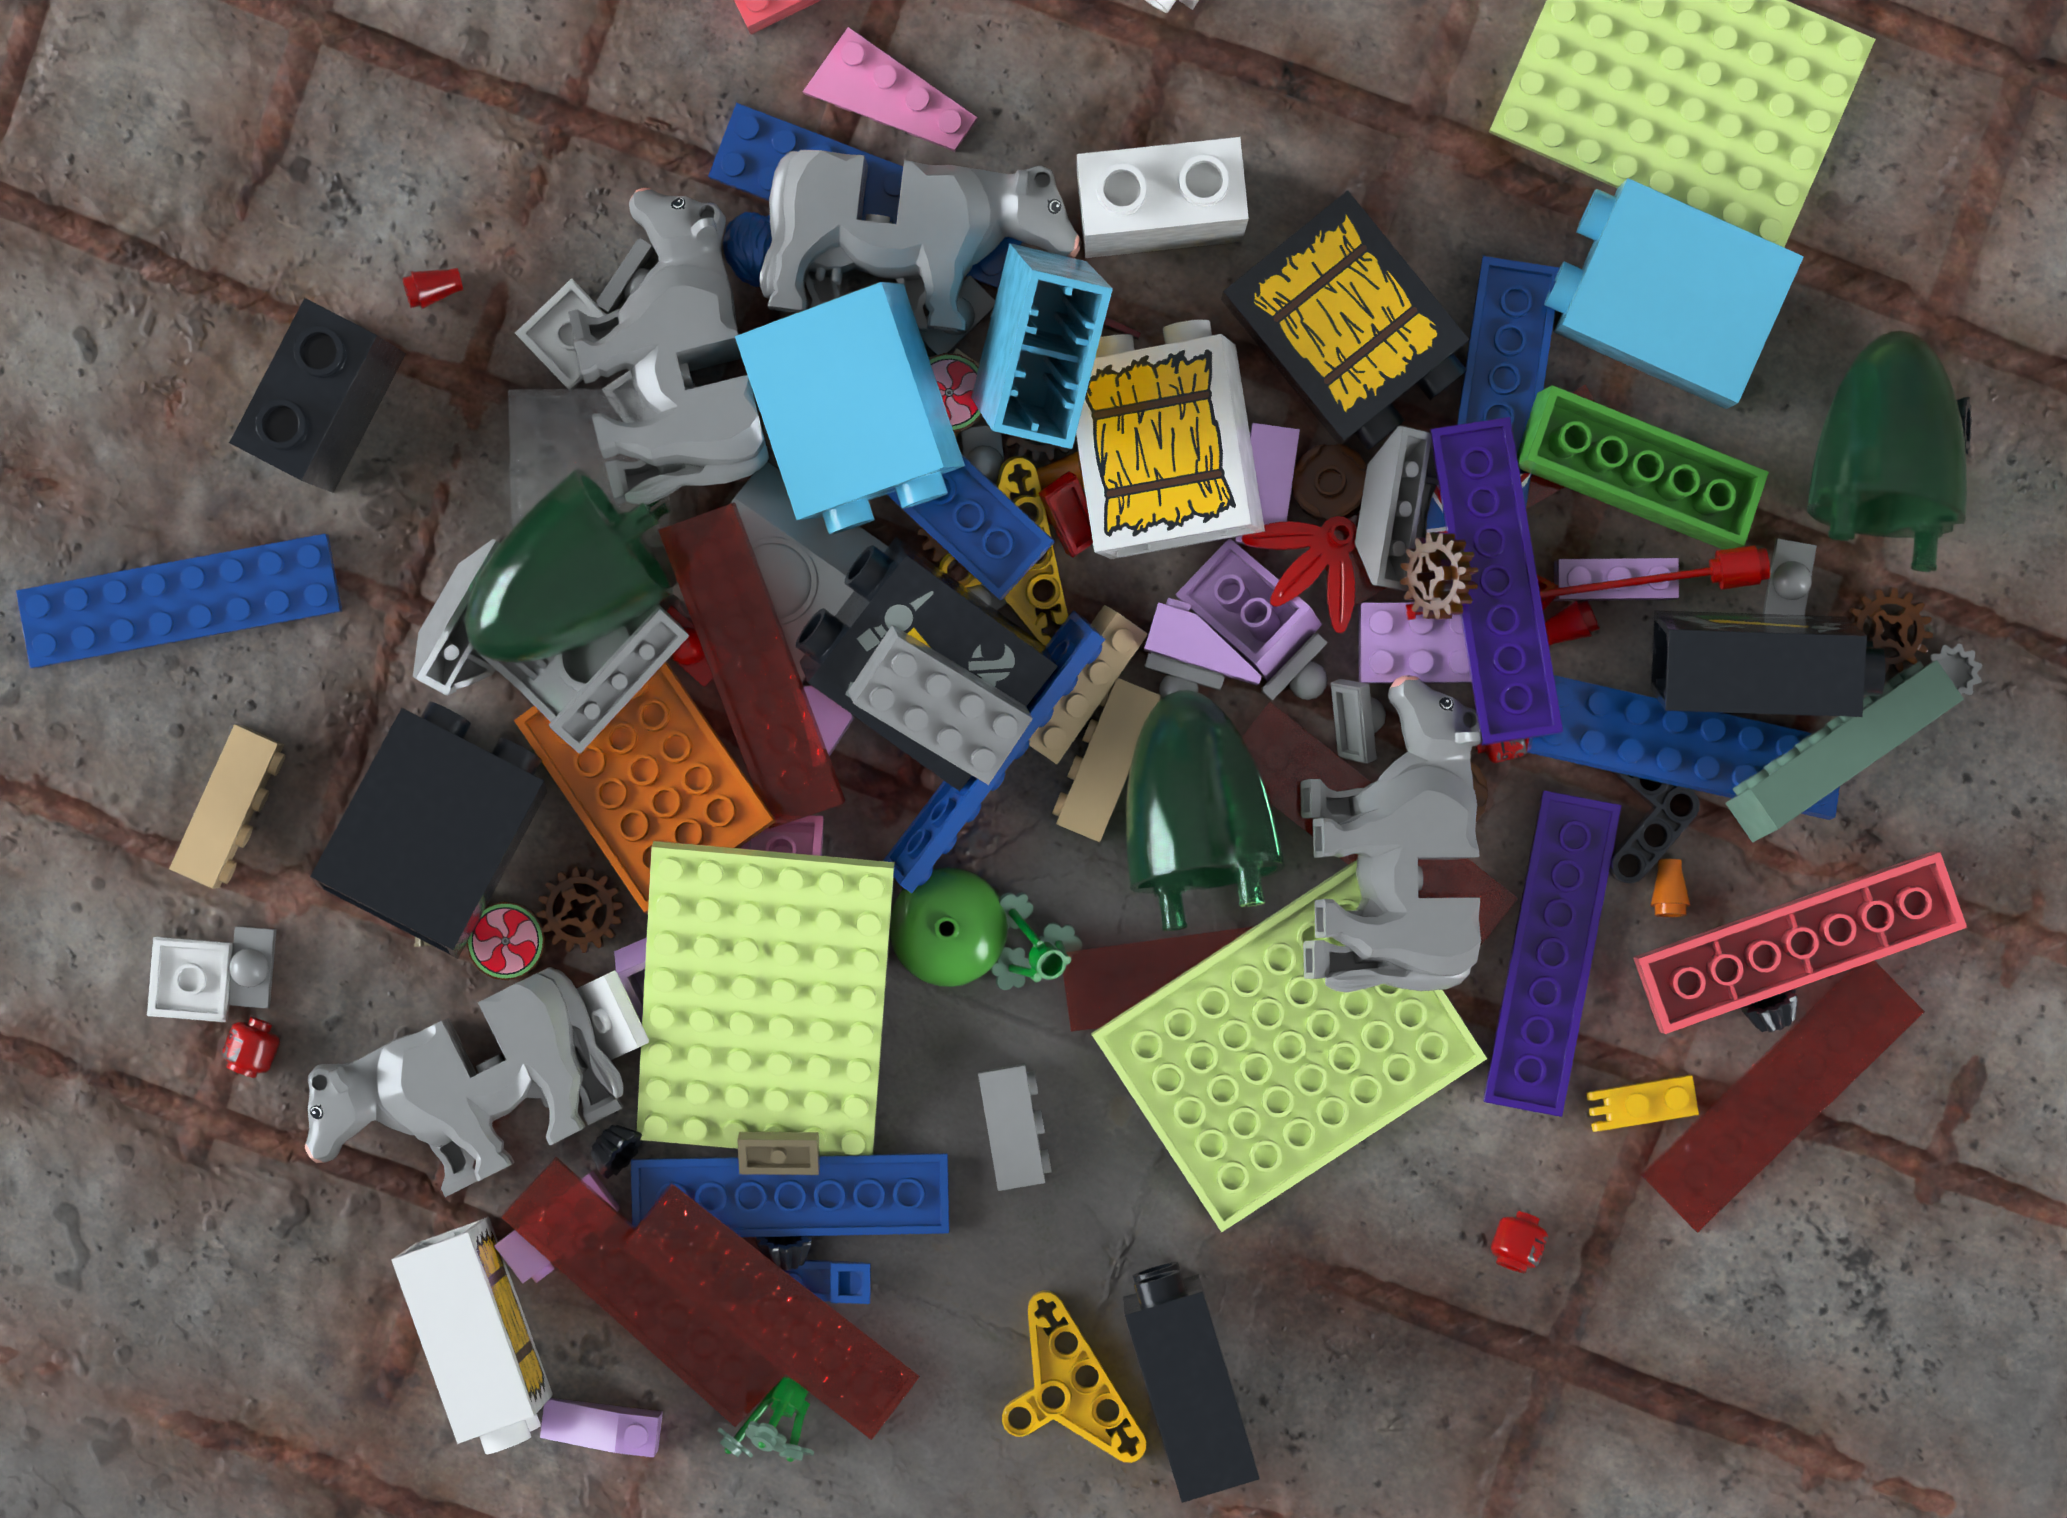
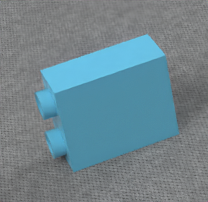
[1544,178,1804,409]
[971,243,1113,449]
[735,282,965,535]

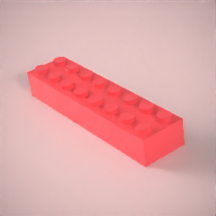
[1633,852,1967,1034]

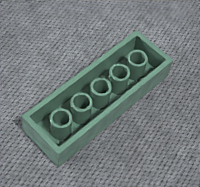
[1725,660,1964,843]

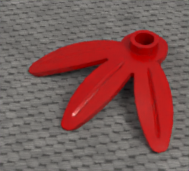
[1242,516,1357,633]

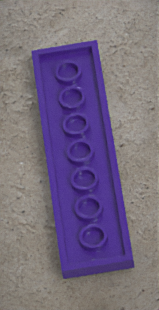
[1430,417,1563,746]
[1483,790,1622,1117]

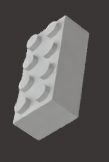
[848,625,1033,785]

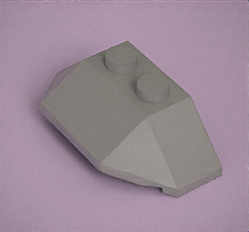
[1355,426,1439,591]
[413,539,531,696]

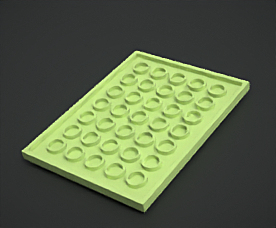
[1489,0,1876,247]
[636,841,895,1156]
[1091,860,1487,1232]

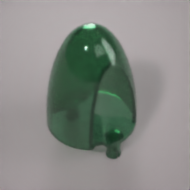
[1807,330,1967,572]
[465,469,673,663]
[1126,690,1285,931]

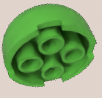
[889,867,1008,987]

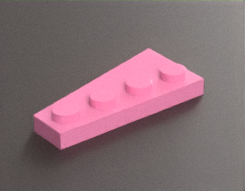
[803,27,978,152]

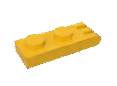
[1586,1075,1699,1132]

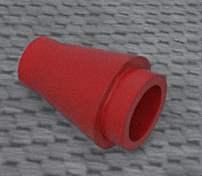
[402,268,463,310]
[1545,600,1600,646]

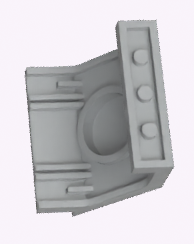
[668,462,888,692]
[478,536,689,754]

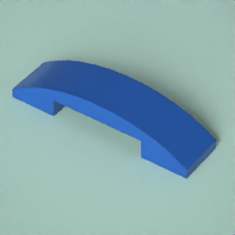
[712,1259,871,1304]

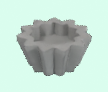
[1930,643,1983,695]

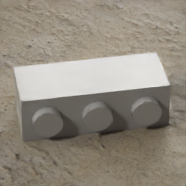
[978,1063,1052,1191]

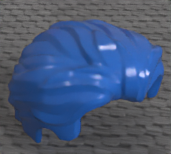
[723,212,772,287]

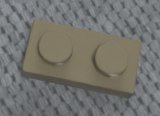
[738,1132,820,1175]

